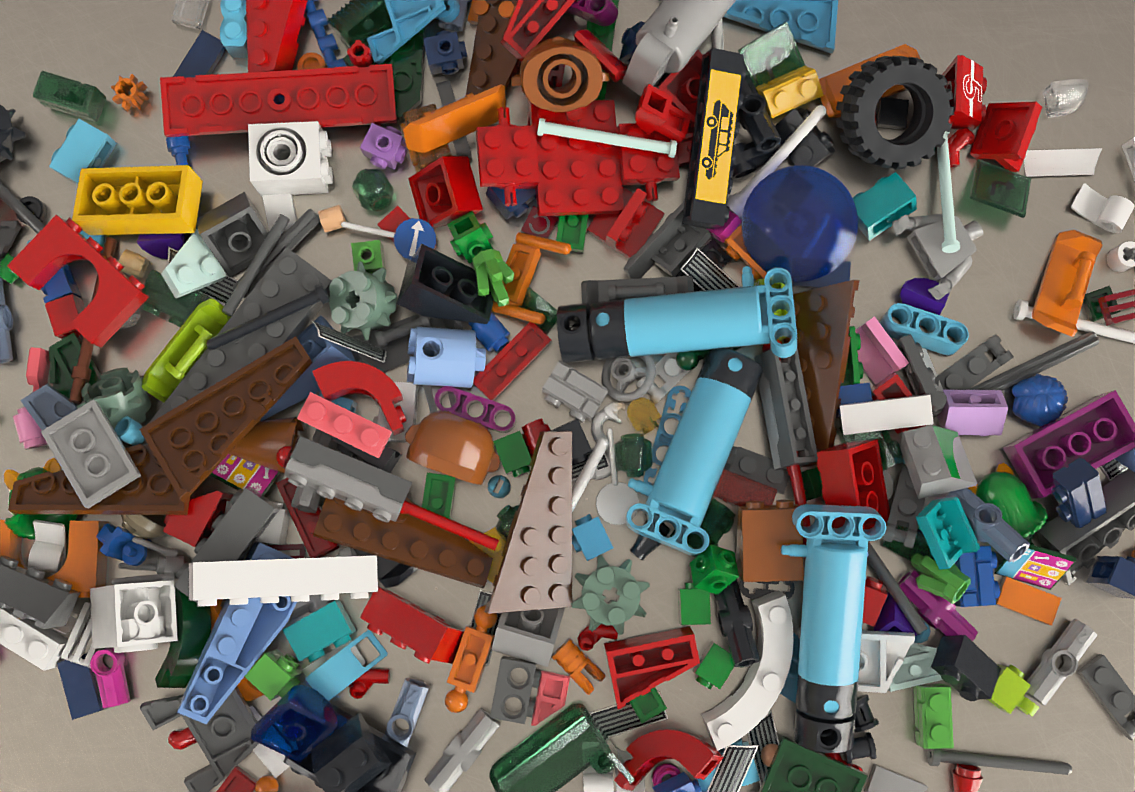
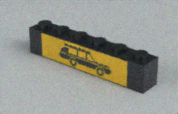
[682,48,747,230]

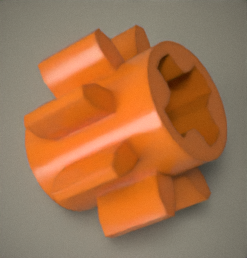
[111,74,149,112]

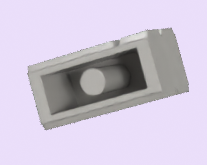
[542,360,609,422]

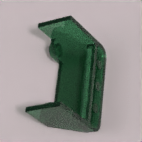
[489,703,635,792]

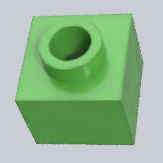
[351,240,385,273]

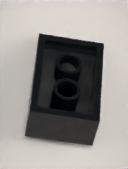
[397,244,494,324]

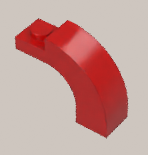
[312,361,407,436]
[614,729,724,791]

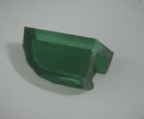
[522,287,558,335]

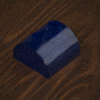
[251,685,338,763]

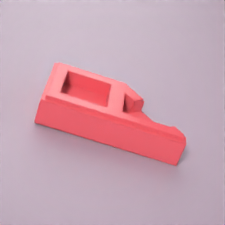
[26,347,50,392]
[531,670,570,726]

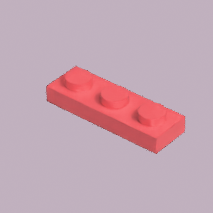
[297,392,392,458]

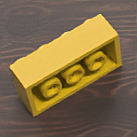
[72,165,203,235]

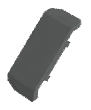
[581,276,694,306]
[352,314,463,373]

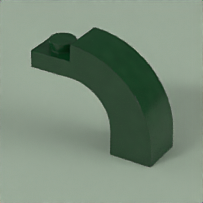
[155,587,211,688]

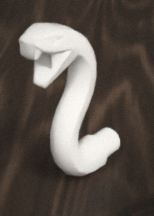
[591,402,625,480]

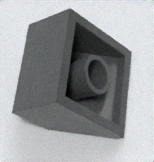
[196,192,269,277]

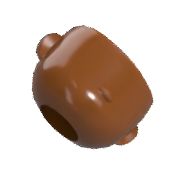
[511,36,609,112]
[405,410,500,485]

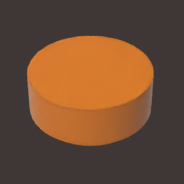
[297,52,327,70]

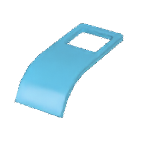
[305,630,387,704]

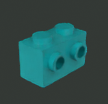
[848,172,917,241]
[283,600,356,663]

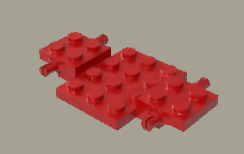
[476,100,680,216]

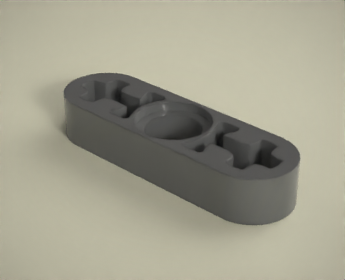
[436,80,472,158]

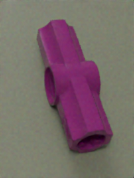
[898,569,978,641]

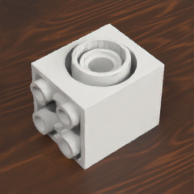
[248,121,333,196]
[90,580,178,653]

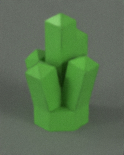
[472,249,514,307]
[911,553,971,604]

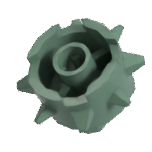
[329,262,397,340]
[77,367,151,429]
[571,555,650,635]

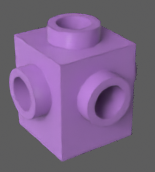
[360,123,408,170]

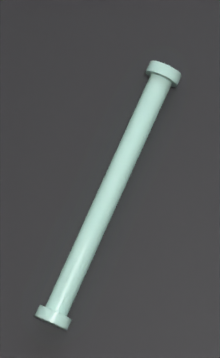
[537,118,677,158]
[937,131,960,253]

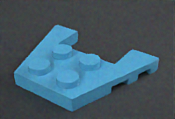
[367,0,446,64]

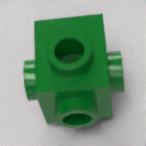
[447,211,493,263]
[690,545,739,595]

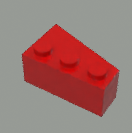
[246,0,311,73]
[500,0,575,62]
[360,587,465,664]
[604,626,700,710]

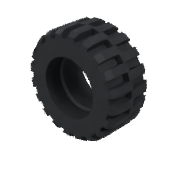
[836,56,954,170]

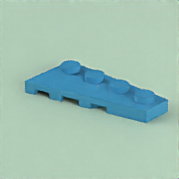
[724,0,838,54]

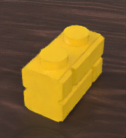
[755,66,823,118]

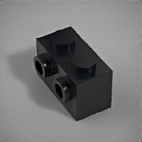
[931,635,1001,701]

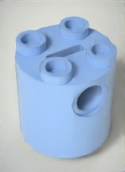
[407,327,486,388]

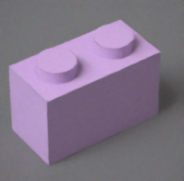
[937,390,1008,436]

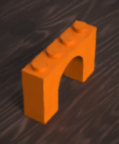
[0,520,109,598]

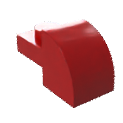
[635,84,691,143]

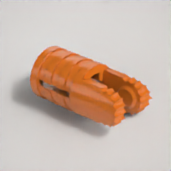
[551,638,606,695]

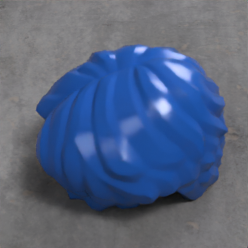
[1012,374,1068,426]

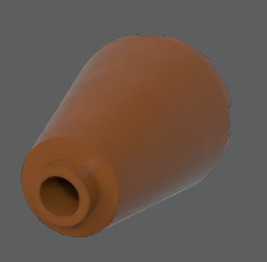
[229,417,305,474]

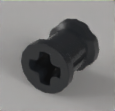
[855,694,879,733]
[842,732,877,764]

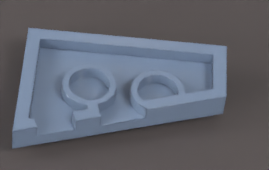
[20,383,122,441]

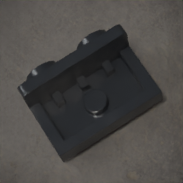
[775,108,836,175]

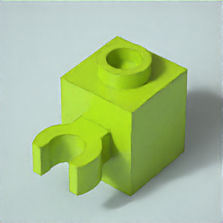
[986,664,1039,717]

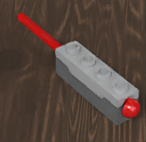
[754,339,818,558]
[276,436,499,551]

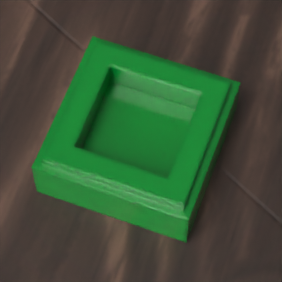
[629,687,667,723]

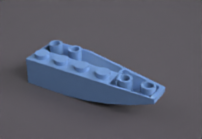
[177,542,297,724]

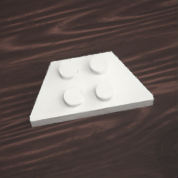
[798,628,915,693]

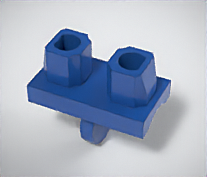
[96,523,152,566]

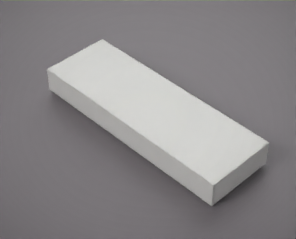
[840,394,934,435]

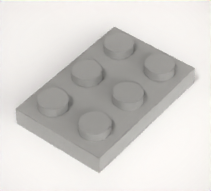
[41,399,141,509]

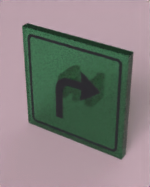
[738,22,805,87]
[969,159,1031,218]

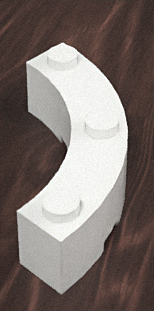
[701,590,794,751]

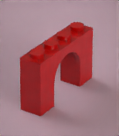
[7,215,149,348]

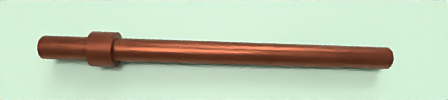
[69,237,117,404]

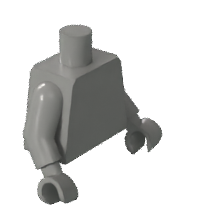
[892,214,983,300]

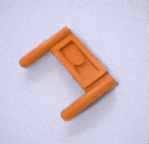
[492,232,571,324]

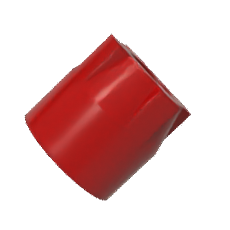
[347,40,373,67]

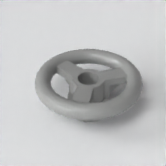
[601,355,656,402]

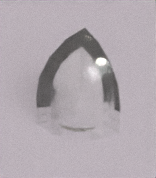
[1043,79,1089,118]

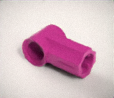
[90,647,131,708]

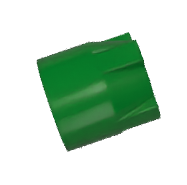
[0,253,19,284]

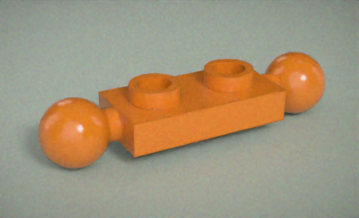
[445,605,497,713]

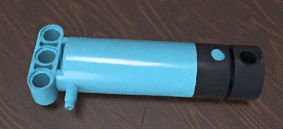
[557,266,797,363]
[781,504,886,753]

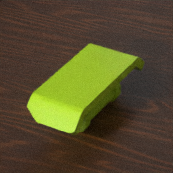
[142,299,231,403]

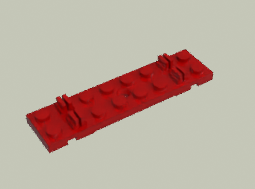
[160,64,397,137]

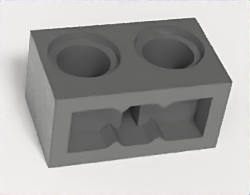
[490,656,541,724]

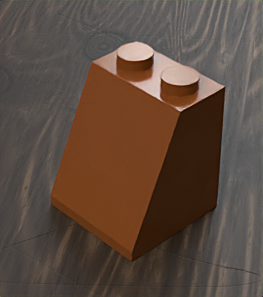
[736,500,804,582]

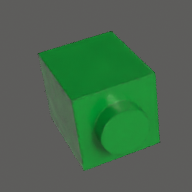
[494,430,532,478]
[678,582,711,625]
[692,641,734,690]

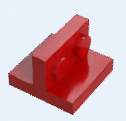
[970,102,1042,172]
[587,186,665,259]

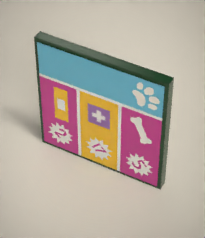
[210,454,281,496]
[994,544,1076,590]

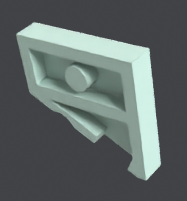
[161,229,227,298]
[888,643,942,692]

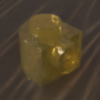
[626,398,662,434]

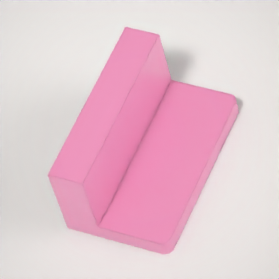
[855,316,909,385]

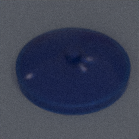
[741,165,858,282]

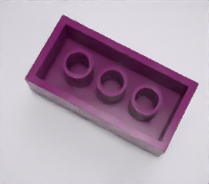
[1003,390,1135,499]

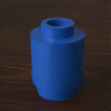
[468,312,510,352]

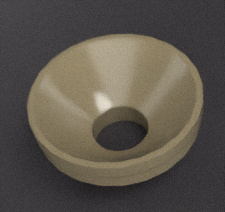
[121,515,166,540]

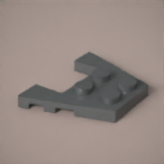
[140,686,264,792]

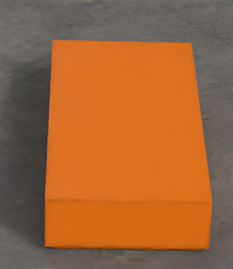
[996,576,1062,626]

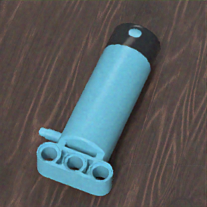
[626,348,763,556]

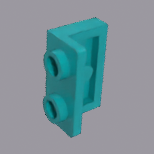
[916,497,980,570]

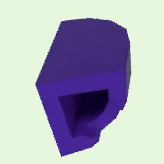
[136,233,185,259]
[900,278,950,315]
[874,592,917,636]

